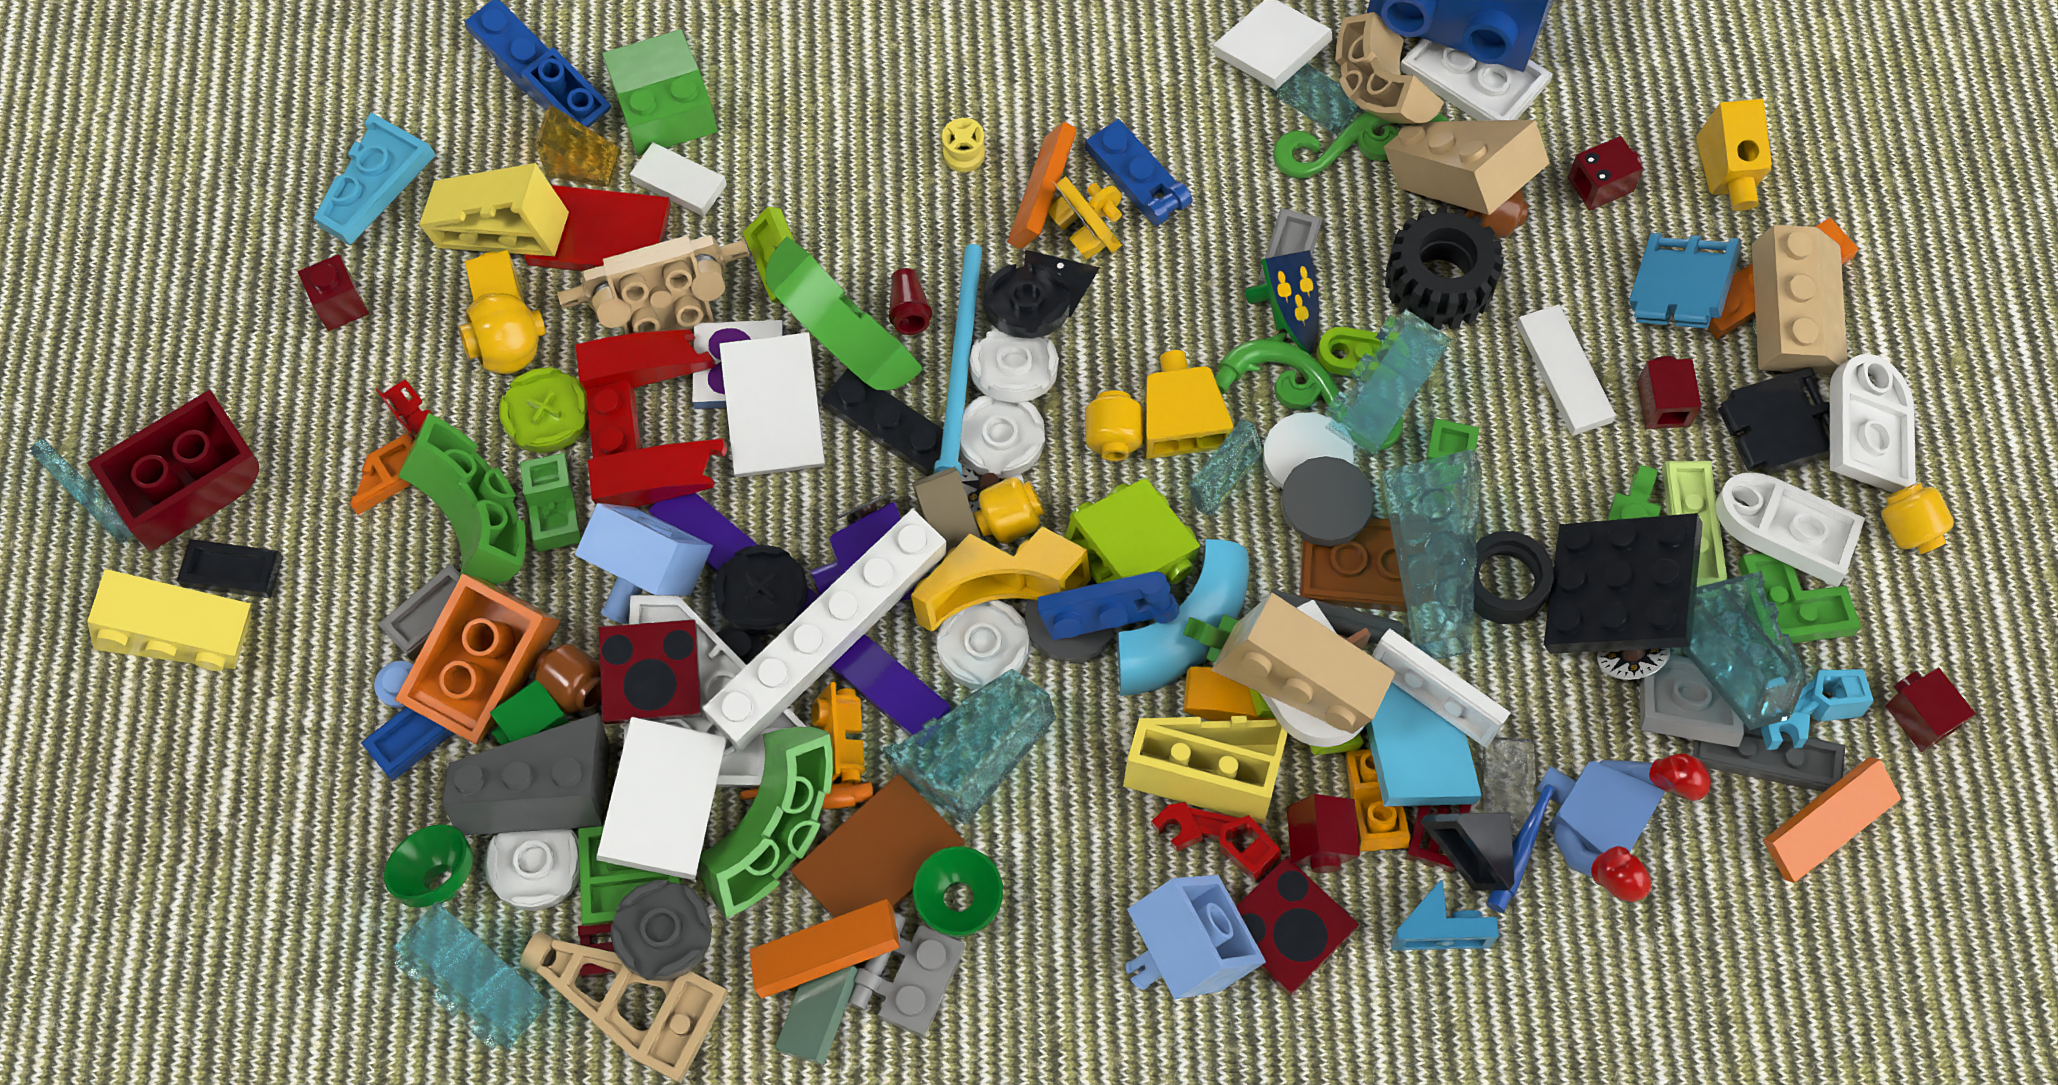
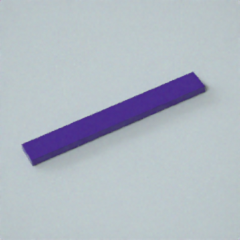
[648,493,951,745]

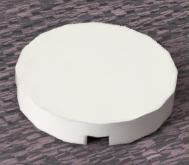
[969,328,1059,403]
[959,395,1045,478]
[1263,412,1354,490]
[937,600,1030,690]
[484,828,580,911]

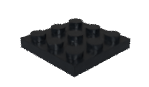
[1543,513,1703,654]

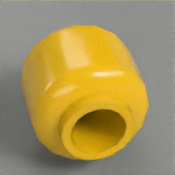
[1085,390,1144,461]
[973,476,1045,544]
[1881,482,1954,554]

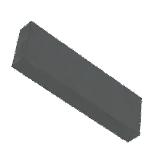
[1692,724,1846,792]

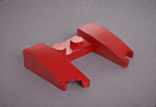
[575,329,727,507]

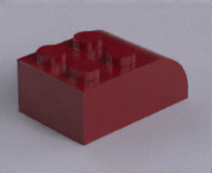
[87,389,259,553]

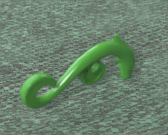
[1273,112,1449,179]
[1215,332,1403,451]

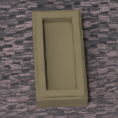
[912,466,981,564]

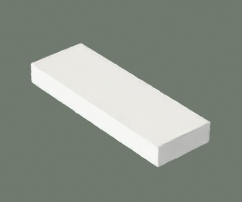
[1516,304,1616,436]
[1372,628,1511,748]

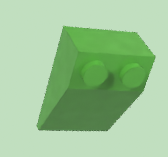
[602,29,718,157]

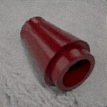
[889,268,932,335]

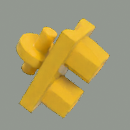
[1048,176,1122,260]

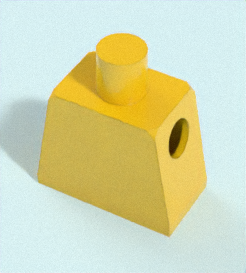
[1696,99,1772,211]
[1145,350,1233,459]

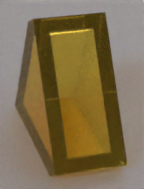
[535,105,621,187]

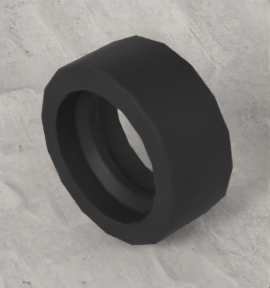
[1460,531,1554,624]

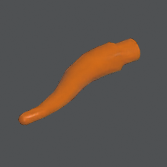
[740,781,874,810]

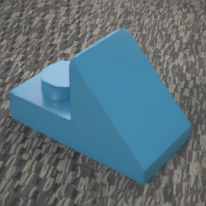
[1391,880,1499,951]

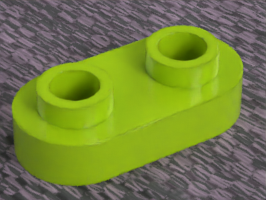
[1317,327,1408,382]

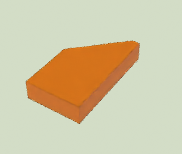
[350,433,413,515]

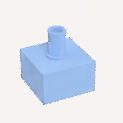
[575,503,713,624]
[1126,875,1266,1000]

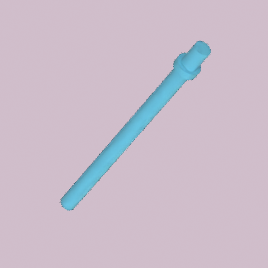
[934,244,982,477]

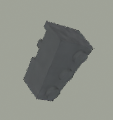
[442,713,610,835]

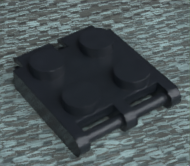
[1717,367,1830,475]

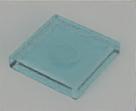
[30,438,133,543]

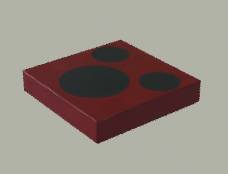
[598,619,702,725]
[1236,856,1359,997]

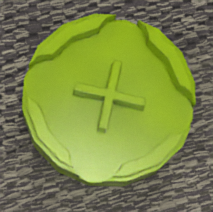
[499,367,589,454]

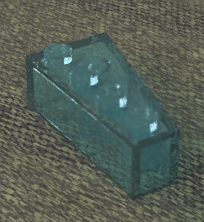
[1380,449,1482,660]

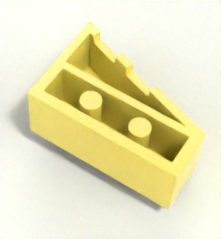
[87,569,251,671]

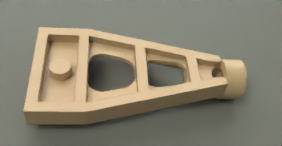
[520,931,729,1084]

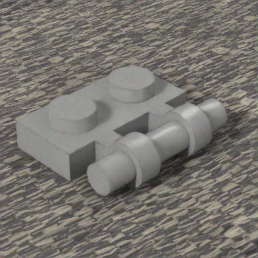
[848,912,965,1039]

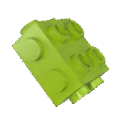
[1064,477,1201,584]

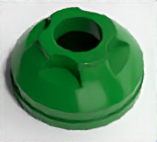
[384,824,473,908]
[913,846,1003,937]

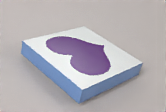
[692,320,784,409]

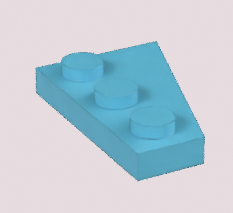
[314,112,436,245]

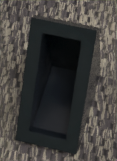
[1421,812,1515,891]

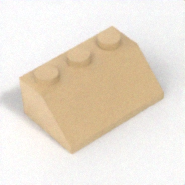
[1752,225,1848,374]

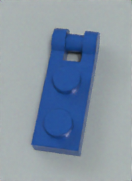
[1085,119,1193,226]
[1038,571,1180,640]

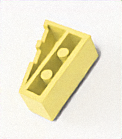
[419,163,569,256]
[1123,716,1288,824]

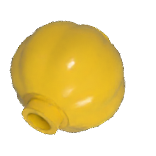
[458,293,546,374]

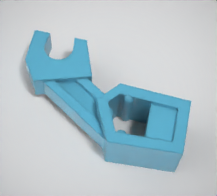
[1761,669,1874,750]

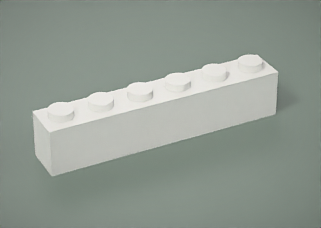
[703,508,946,752]

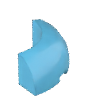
[1117,539,1249,696]

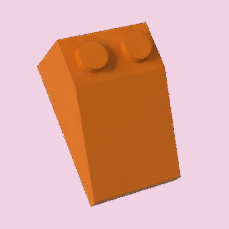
[395,573,561,745]

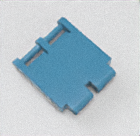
[1629,233,1742,329]

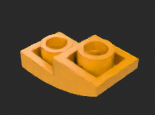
[1183,666,1276,721]
[1346,749,1410,852]

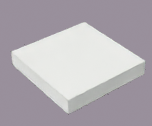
[1213,0,1332,90]

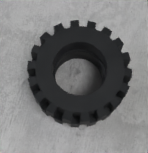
[1385,207,1504,330]

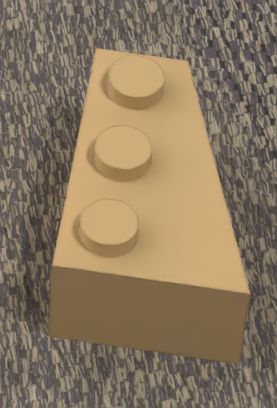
[1384,120,1550,215]
[1211,593,1396,734]

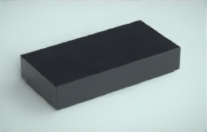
[176,539,283,599]

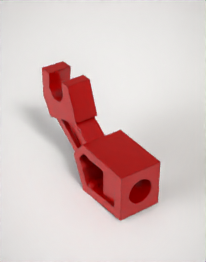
[1151,802,1281,882]

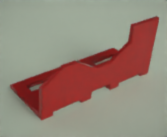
[375,379,433,441]

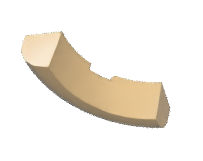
[1335,12,1444,124]

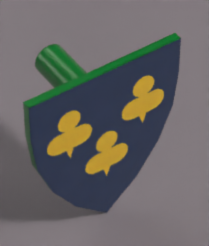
[1245,250,1319,355]

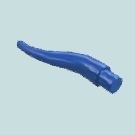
[1486,784,1553,913]

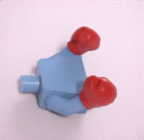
[1536,753,1712,902]

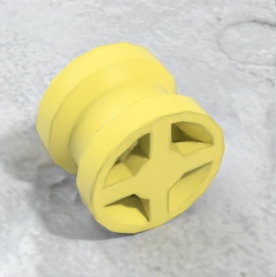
[942,118,986,173]

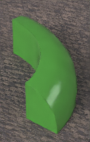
[765,236,923,391]
[398,413,526,585]
[698,727,833,918]

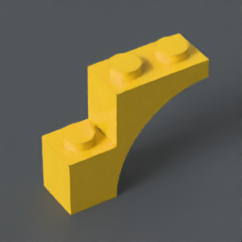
[911,526,1091,632]

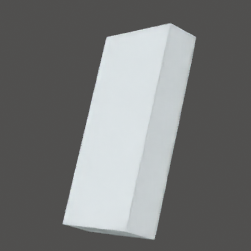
[630,142,727,217]

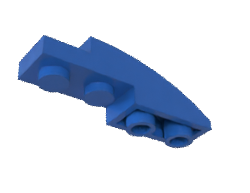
[464,0,611,134]

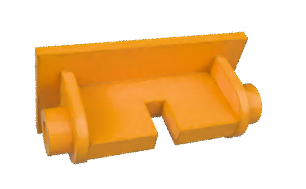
[811,682,865,784]

